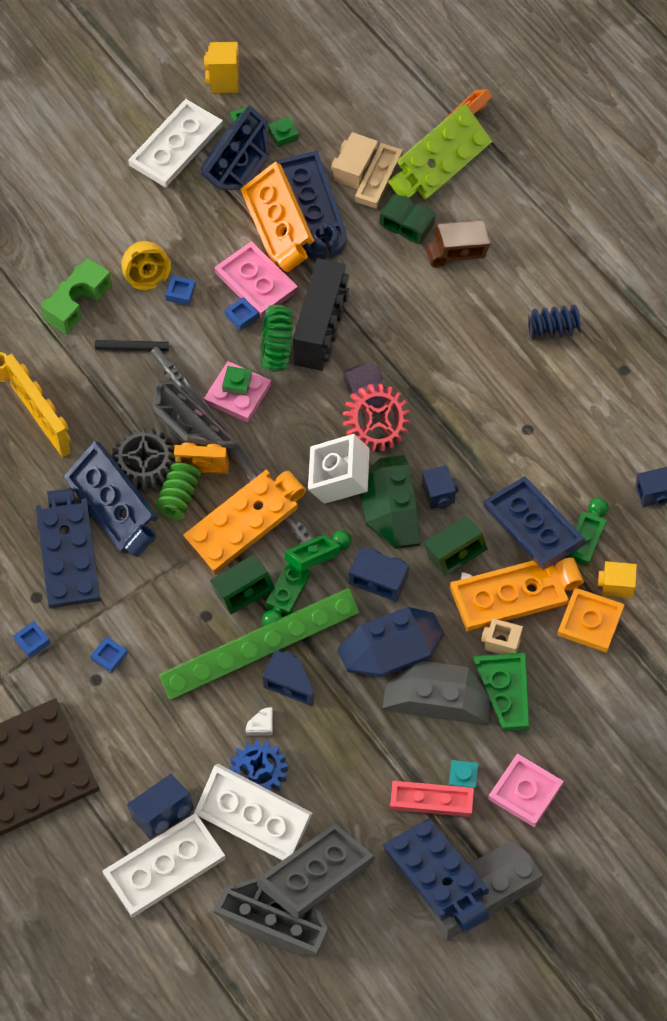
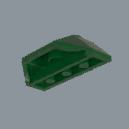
[361,455,420,549]

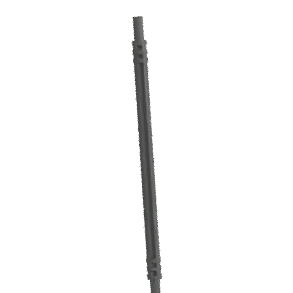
[151,347,330,566]

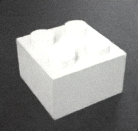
[308,434,370,504]

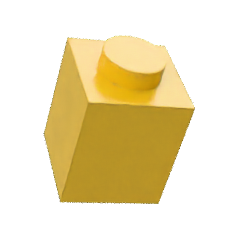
[598,561,637,599]

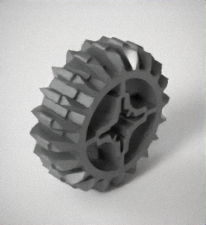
[111,427,176,494]

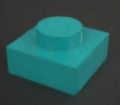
[449,760,478,792]

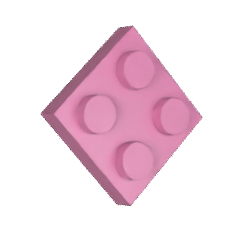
[204,361,271,423]
[488,754,564,828]

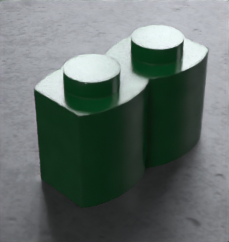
[379,194,436,244]

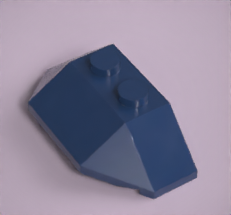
[201,105,269,190]
[337,607,444,677]

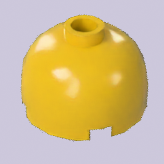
[121,241,171,291]

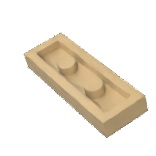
[355,143,403,209]

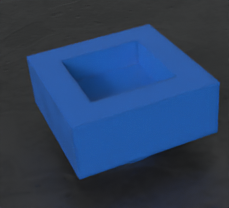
[165,275,196,305]
[224,297,259,331]
[13,621,51,659]
[90,636,128,674]

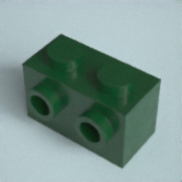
[423,516,488,576]
[210,554,275,615]

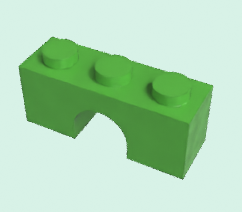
[41,258,112,335]

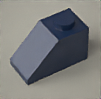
[263,650,314,706]

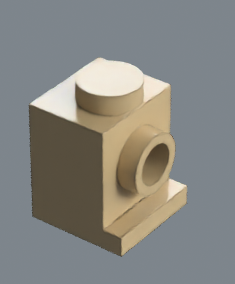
[481,618,523,654]

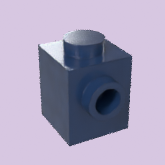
[422,465,459,509]
[635,467,667,507]

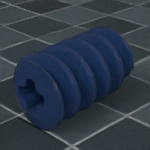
[528,305,581,340]

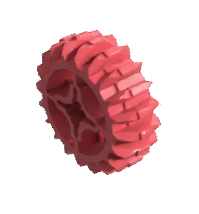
[342,384,410,452]

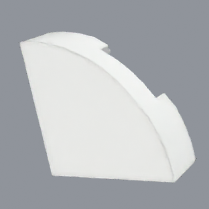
[246,707,273,736]

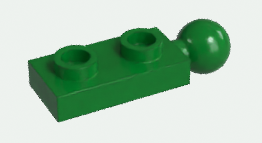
[564,497,609,567]
[284,530,352,572]
[262,562,311,626]

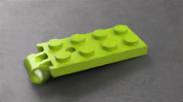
[388,104,493,200]

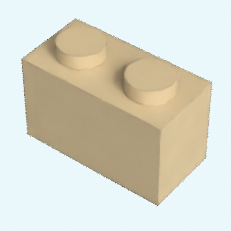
[331,132,378,190]

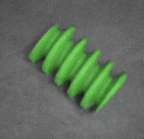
[155,463,201,521]

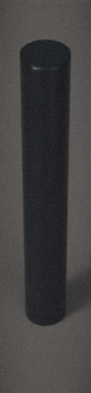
[95,340,169,351]

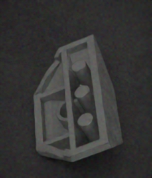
[153,381,238,449]
[382,661,491,725]
[214,877,328,955]

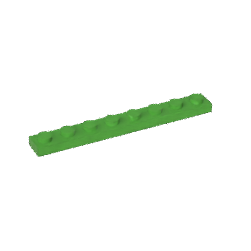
[158,588,359,700]

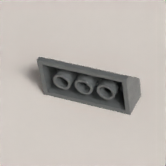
[418,840,543,940]

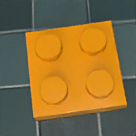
[174,443,229,474]
[557,588,625,653]

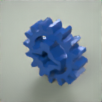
[229,740,288,791]

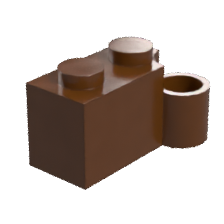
[426,220,491,268]

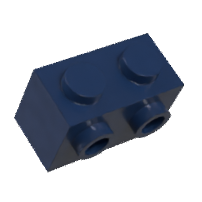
[349,547,409,602]
[127,774,194,840]

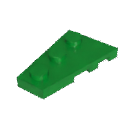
[473,653,530,732]

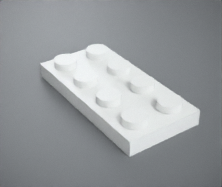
[128,99,223,187]
[194,764,313,860]
[103,813,225,918]

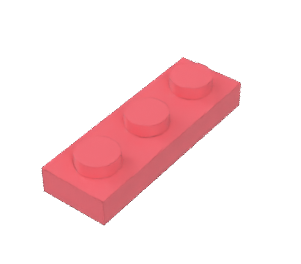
[390,781,474,817]

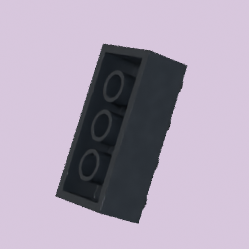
[293,258,349,371]

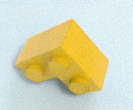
[204,42,239,93]

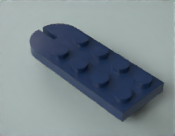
[272,150,347,259]

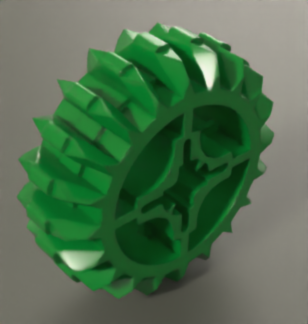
[260,305,293,372]

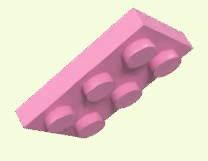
[214,241,298,318]

